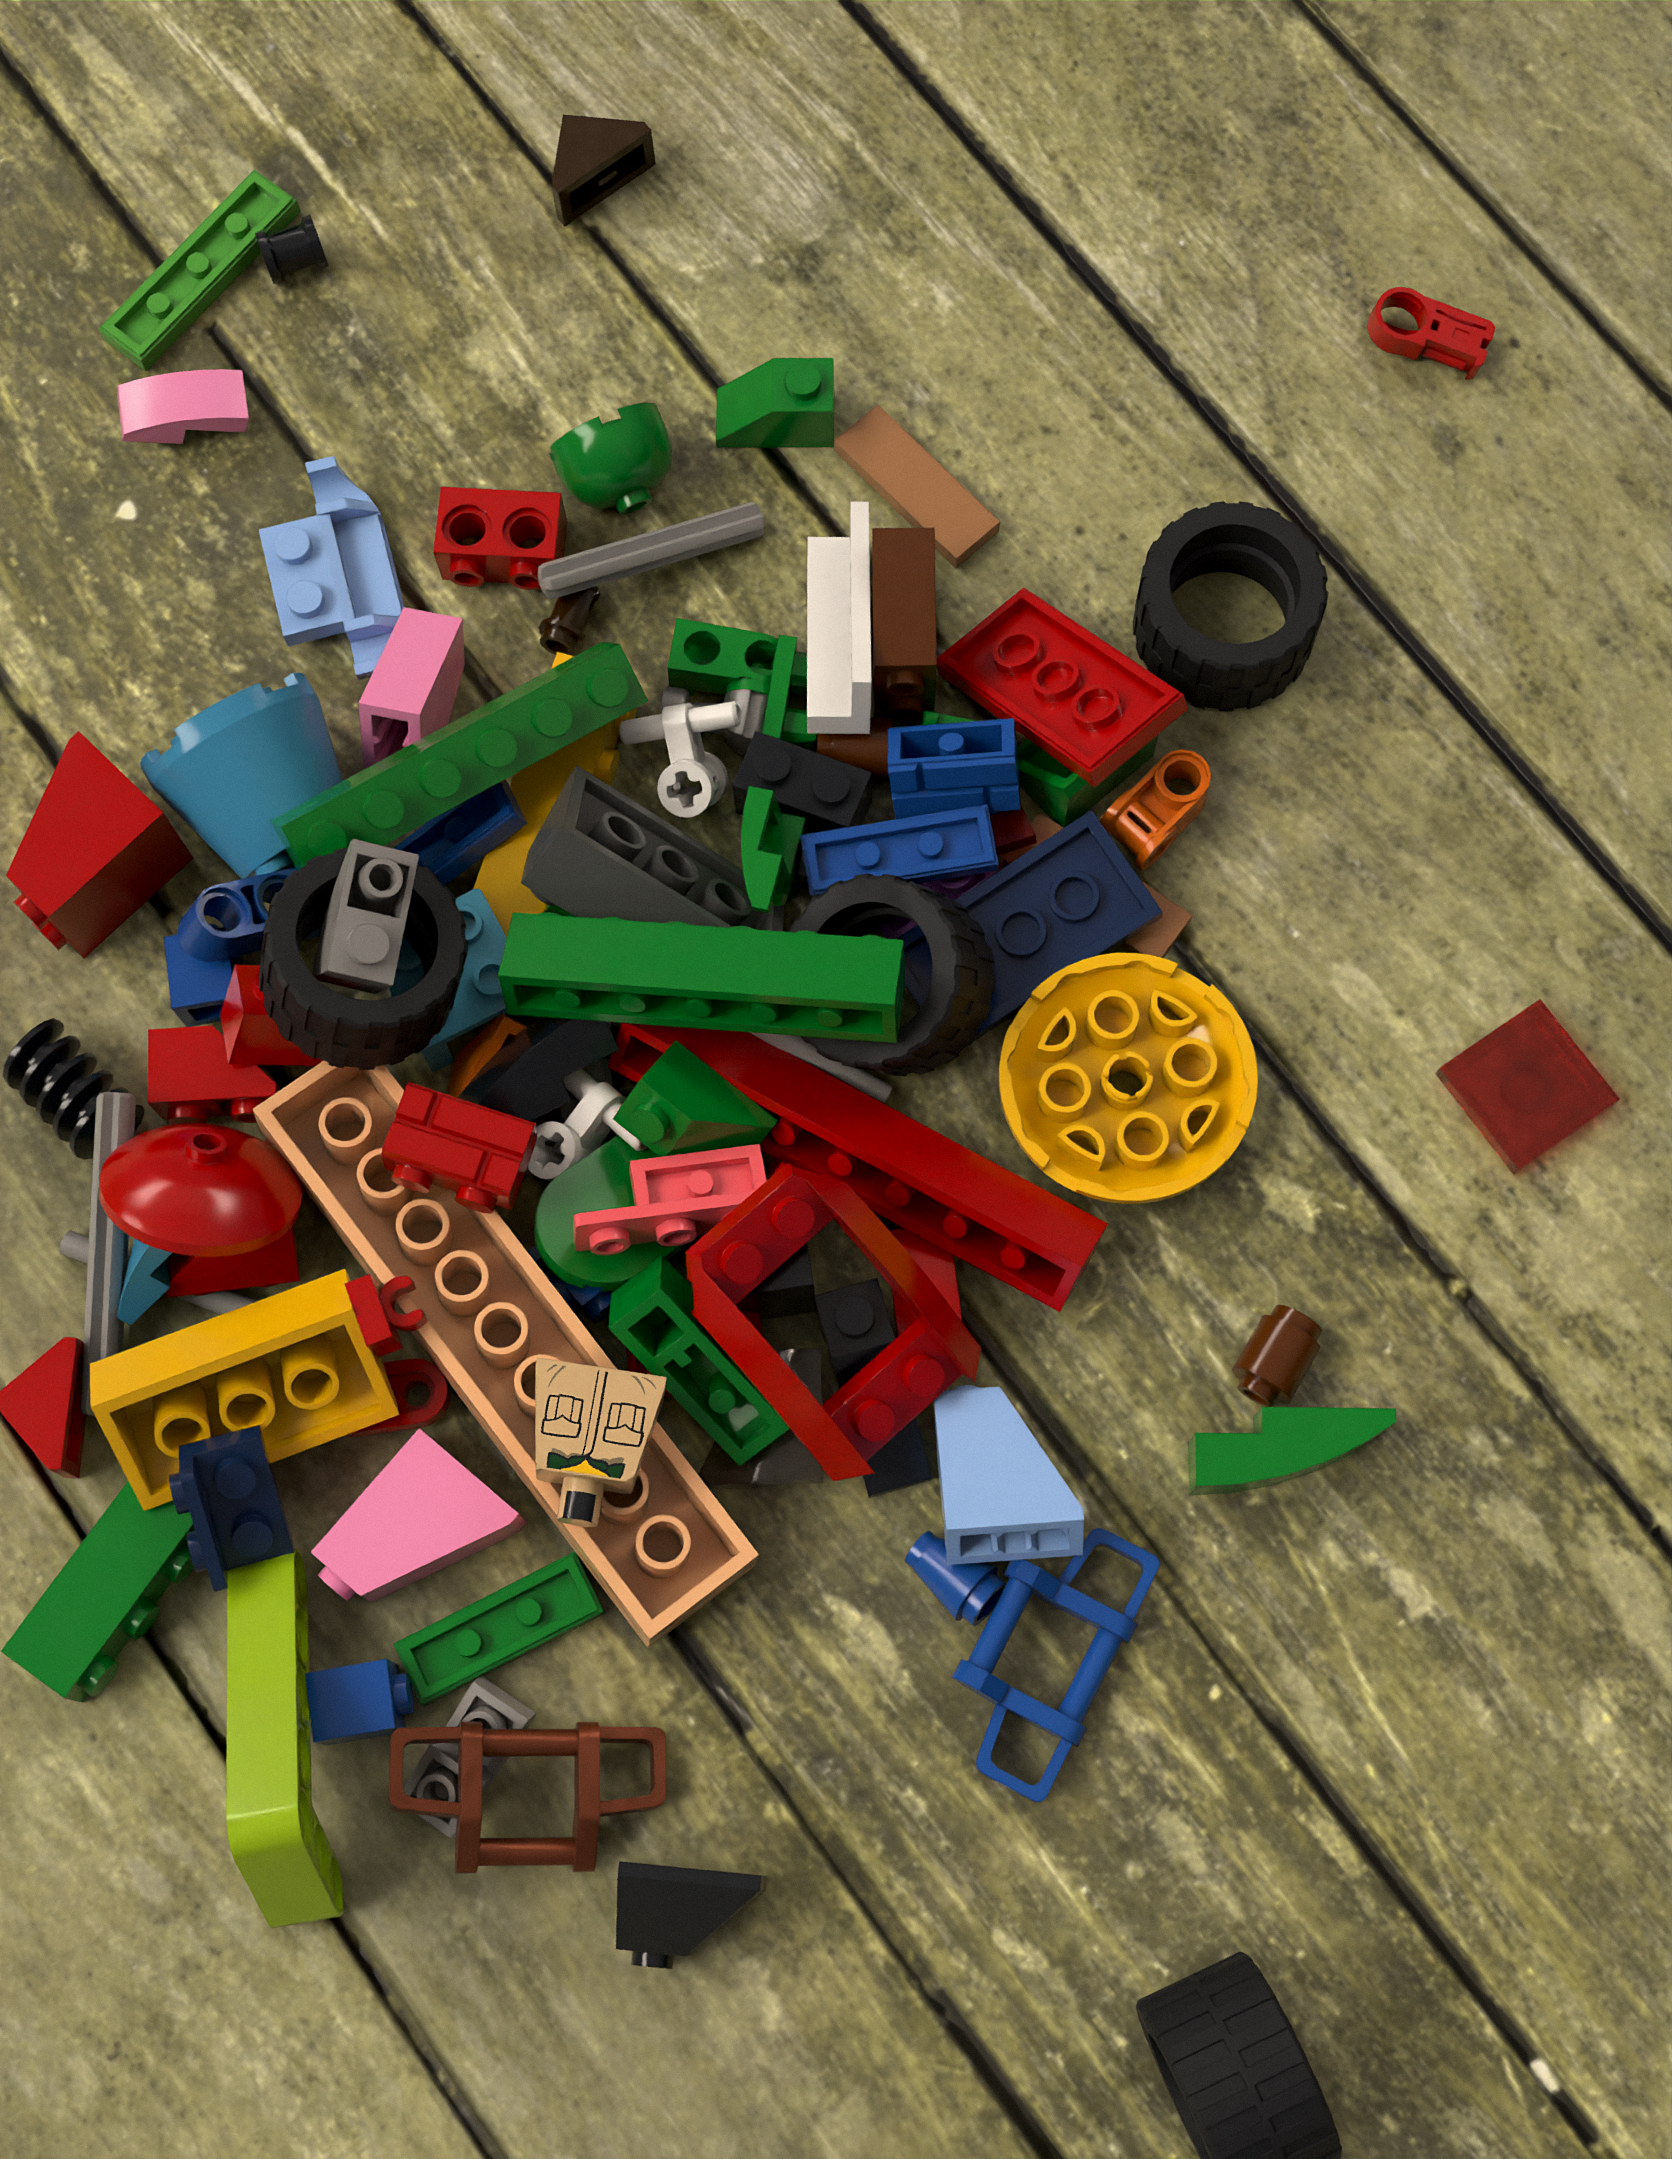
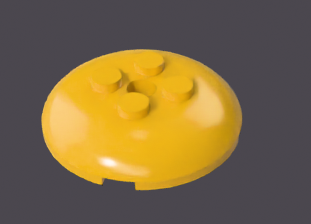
[999,953,1258,1204]

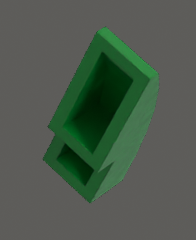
[1188,1407,1396,1495]

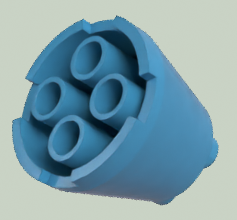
[140,672,343,879]

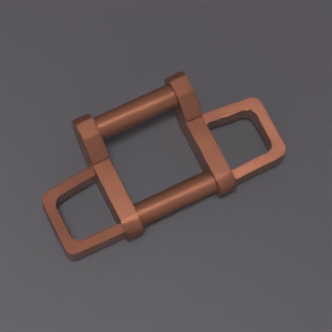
[388,1722,666,1874]

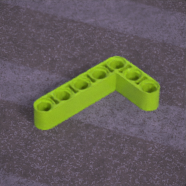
[226,1549,344,1928]

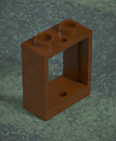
[872,528,937,723]

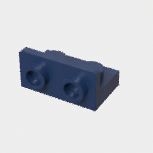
[169,1425,294,1592]

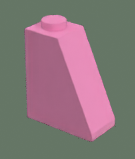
[359,607,465,769]
[311,1428,527,1602]

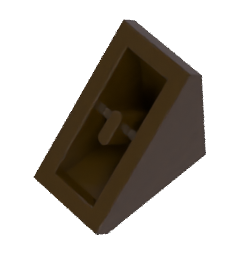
[551,114,656,227]

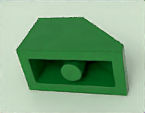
[716,358,835,448]
[612,1040,778,1157]

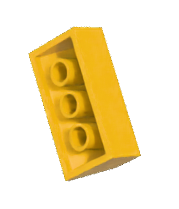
[90,1269,399,1511]

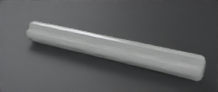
[80,1092,136,1416]

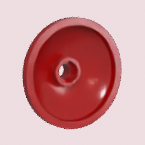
[99,1123,303,1257]

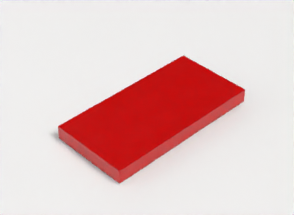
[937,587,1188,787]

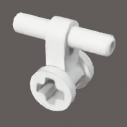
[619,701,742,818]
[528,1068,648,1181]

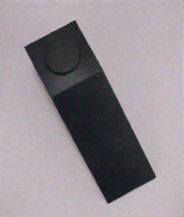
[814,1278,932,1498]

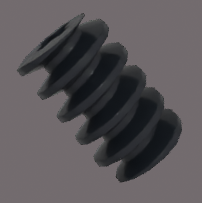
[3,1018,145,1160]

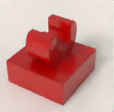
[344,1274,428,1358]

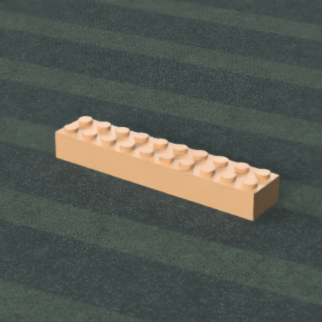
[252,1061,759,1648]

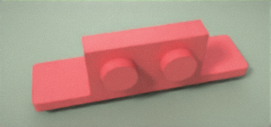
[573,1144,767,1255]

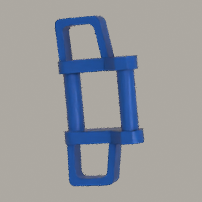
[951,1528,1160,1803]

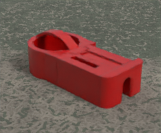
[1367,287,1495,380]

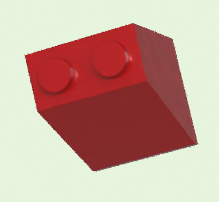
[6,731,193,959]

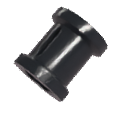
[255,215,328,284]

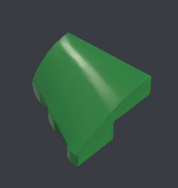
[741,786,810,913]

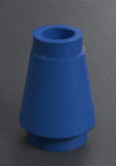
[905,1531,1007,1626]

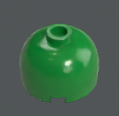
[549,402,672,515]

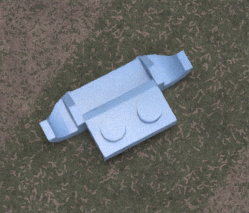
[259,456,405,680]

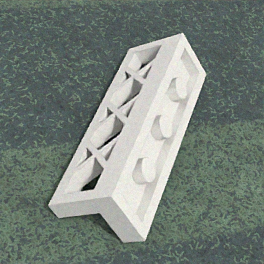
[807,502,871,734]

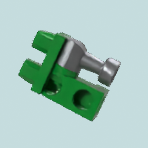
[660,618,818,756]

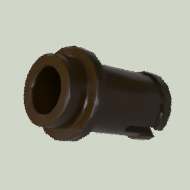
[538,586,600,656]

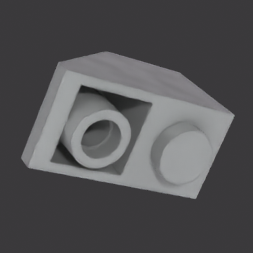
[312,839,419,994]

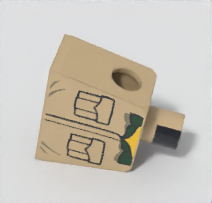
[535,1357,667,1527]

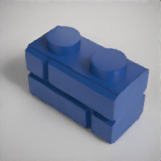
[888,718,1021,819]

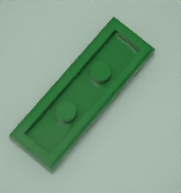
[393,1551,606,1706]

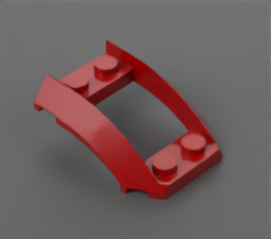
[685,1163,981,1481]

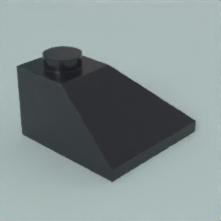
[616,1861,767,1969]

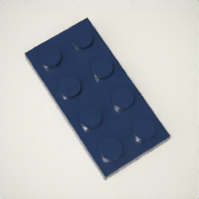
[896,810,1163,1046]

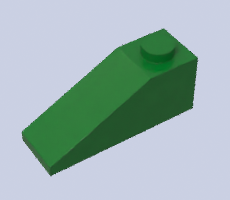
[608,1255,789,1467]

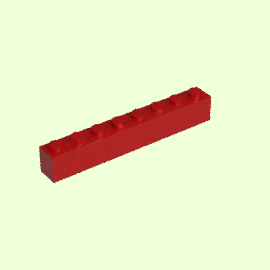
[608,1023,1108,1312]

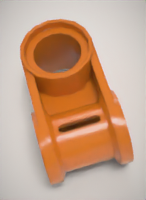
[1099,749,1211,871]

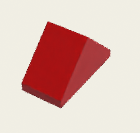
[0,1337,87,1479]

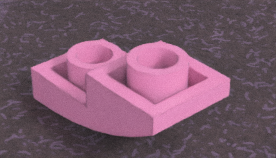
[117,369,249,444]

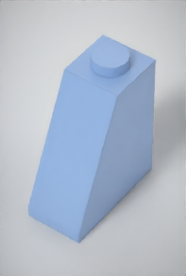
[933,1385,1084,1565]

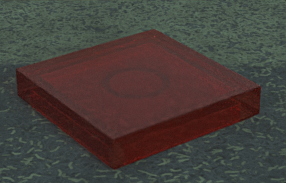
[1435,999,1620,1175]

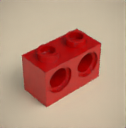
[433,487,568,590]

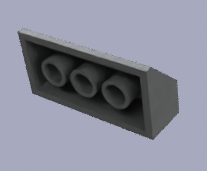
[521,765,785,931]

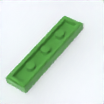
[98,169,301,371]

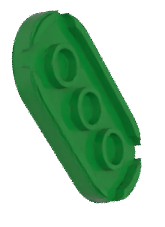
[534,1135,763,1291]

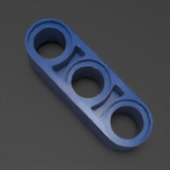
[177,867,321,962]

